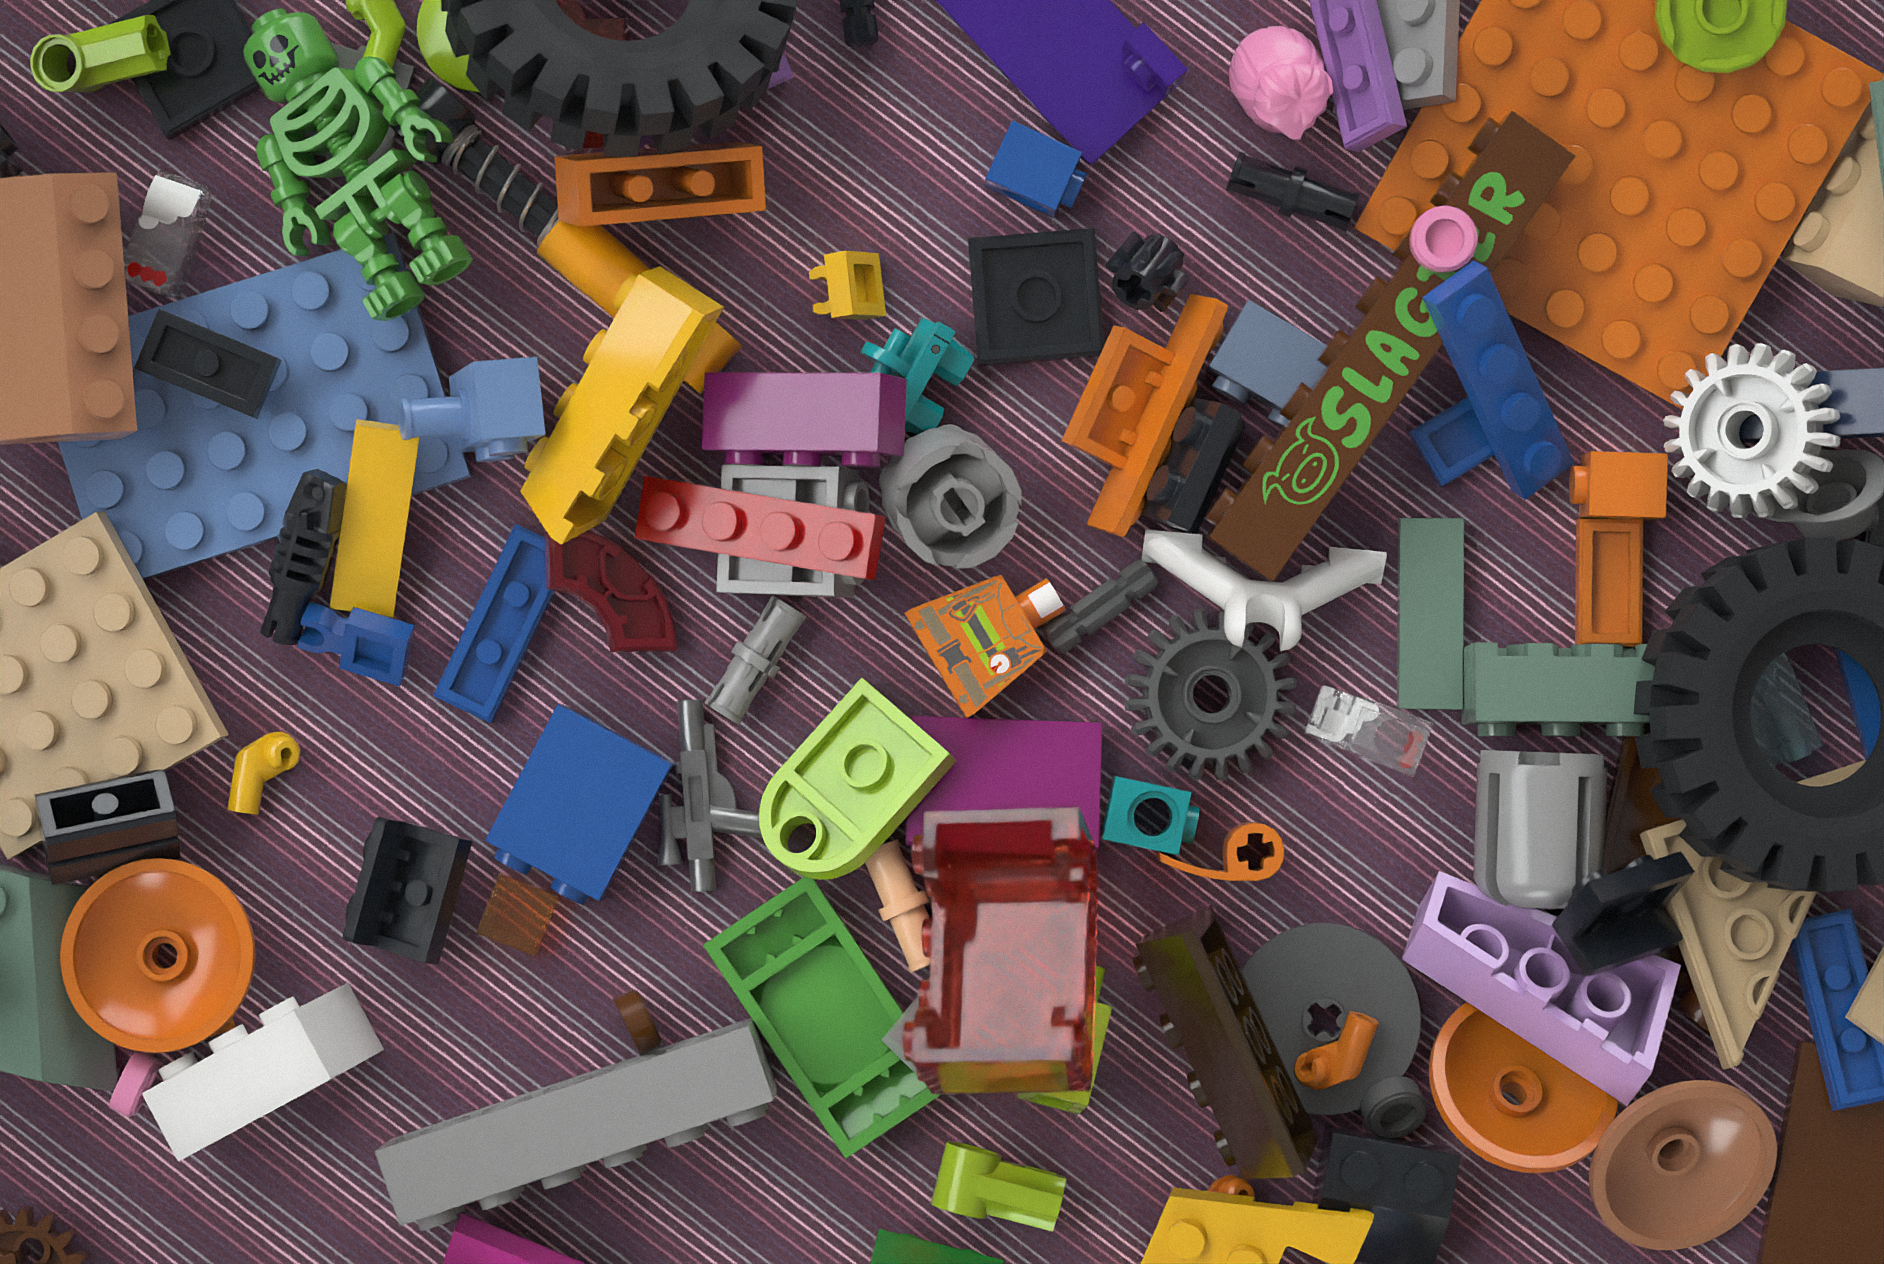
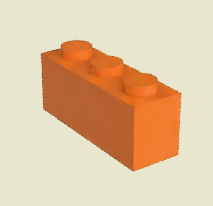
[554,141,766,227]

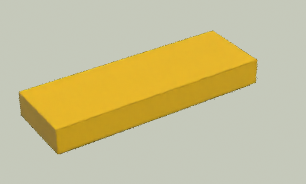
[330,419,419,618]

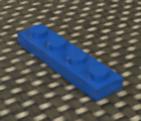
[1422,260,1575,500]

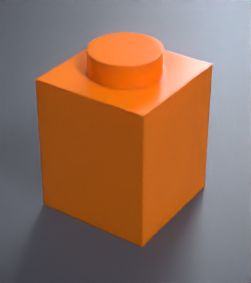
[1569,451,1668,521]

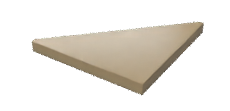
[1640,760,1866,1070]

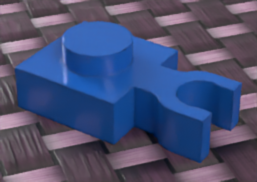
[297,602,415,687]

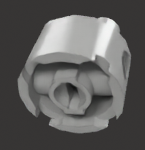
[879,424,1022,569]

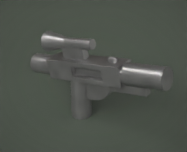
[657,699,762,892]

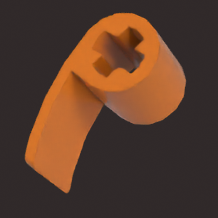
[1156,822,1285,881]

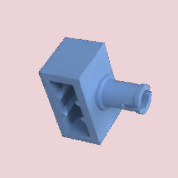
[397,357,545,462]

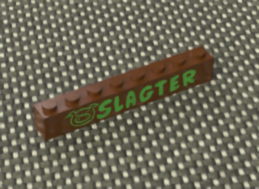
[1204,111,1575,582]

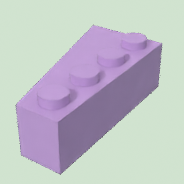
[1402,871,1681,1106]

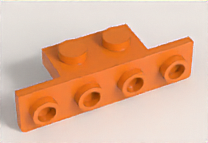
[1061,294,1228,537]

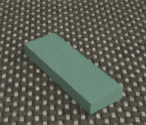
[1397,518,1464,710]

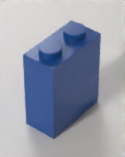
[485,704,675,905]

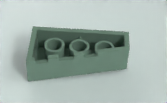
[1461,642,1655,737]

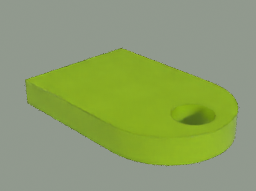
[759,678,957,880]

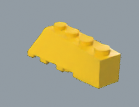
[520,266,724,545]

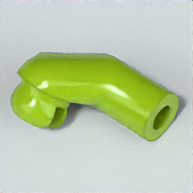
[345,0,406,69]

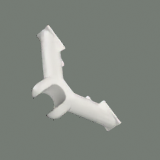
[1141,529,1387,651]

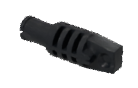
[260,469,347,645]

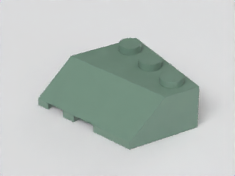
[0,863,120,1091]

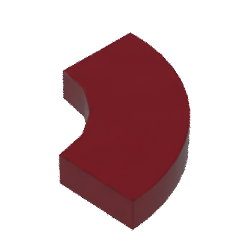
[545,530,678,652]

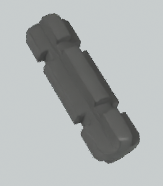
[1043,559,1158,654]

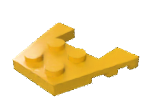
[1141,1187,1375,1264]

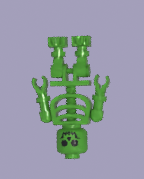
[243,8,473,321]

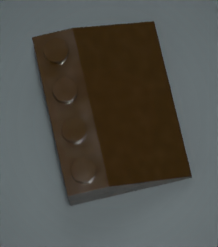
[1132,906,1319,1179]

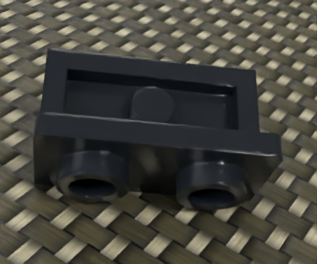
[1141,398,1245,534]
[343,816,473,965]
[1551,851,1695,976]

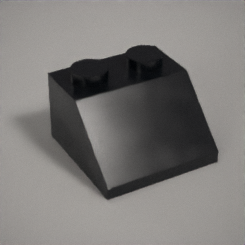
[1312,1125,1460,1264]

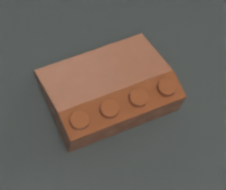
[0,172,137,445]

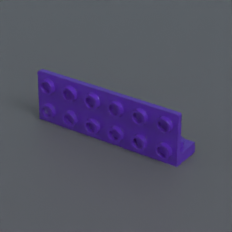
[934,0,1187,165]

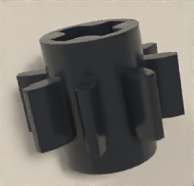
[1106,232,1190,312]

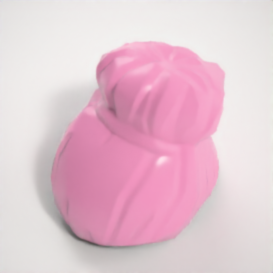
[1229,26,1333,140]

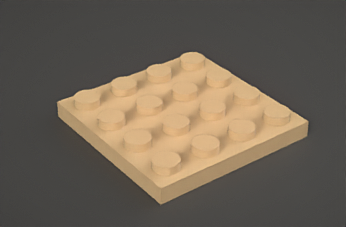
[0,511,229,860]

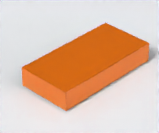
[1575,519,1643,647]

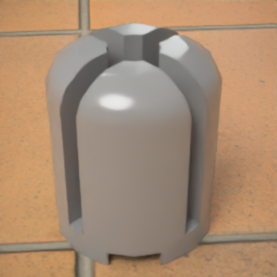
[1473,750,1607,909]

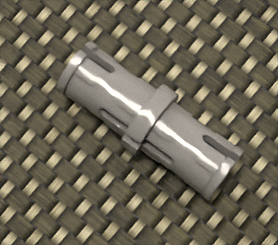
[704,595,807,725]

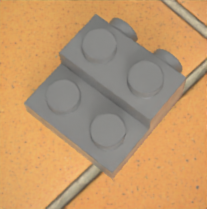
[716,465,870,598]

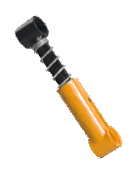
[389,76,742,395]

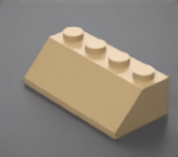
[1781,72,1884,307]

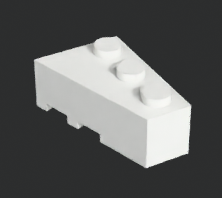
[142,983,384,1161]

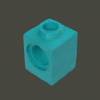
[1100,776,1200,855]

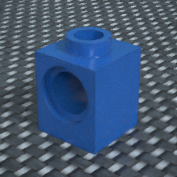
[985,120,1087,218]

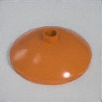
[60,858,256,1053]
[1429,1002,1619,1173]

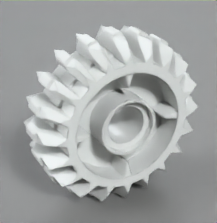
[1663,343,1840,519]

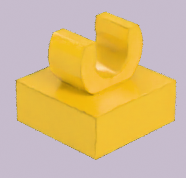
[809,251,886,320]

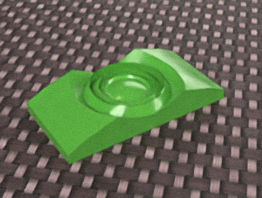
[703,877,952,1159]

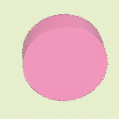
[1409,206,1477,273]
[109,1051,160,1117]

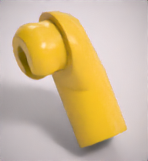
[227,732,300,815]

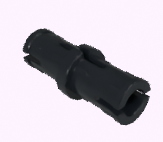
[1226,152,1360,233]

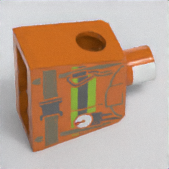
[904,575,1066,718]

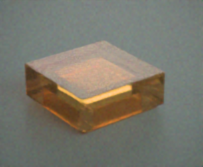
[476,873,561,956]

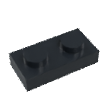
[134,309,282,419]

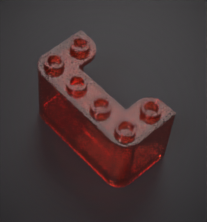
[903,807,1098,1094]

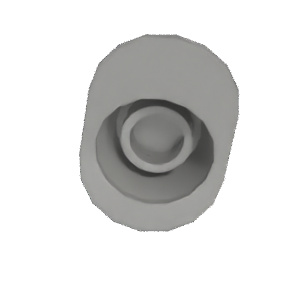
[1750,449,1884,543]

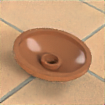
[1589,1080,1777,1250]

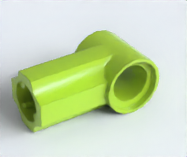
[30,15,171,93]
[930,1141,1067,1232]

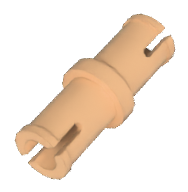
[865,839,948,973]

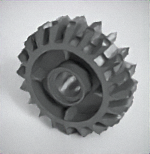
[1124,608,1297,780]

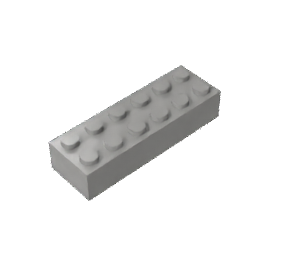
[375,1018,778,1231]

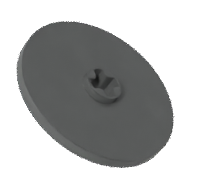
[1242,923,1421,1115]

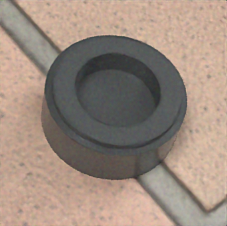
[1360,1076,1428,1139]

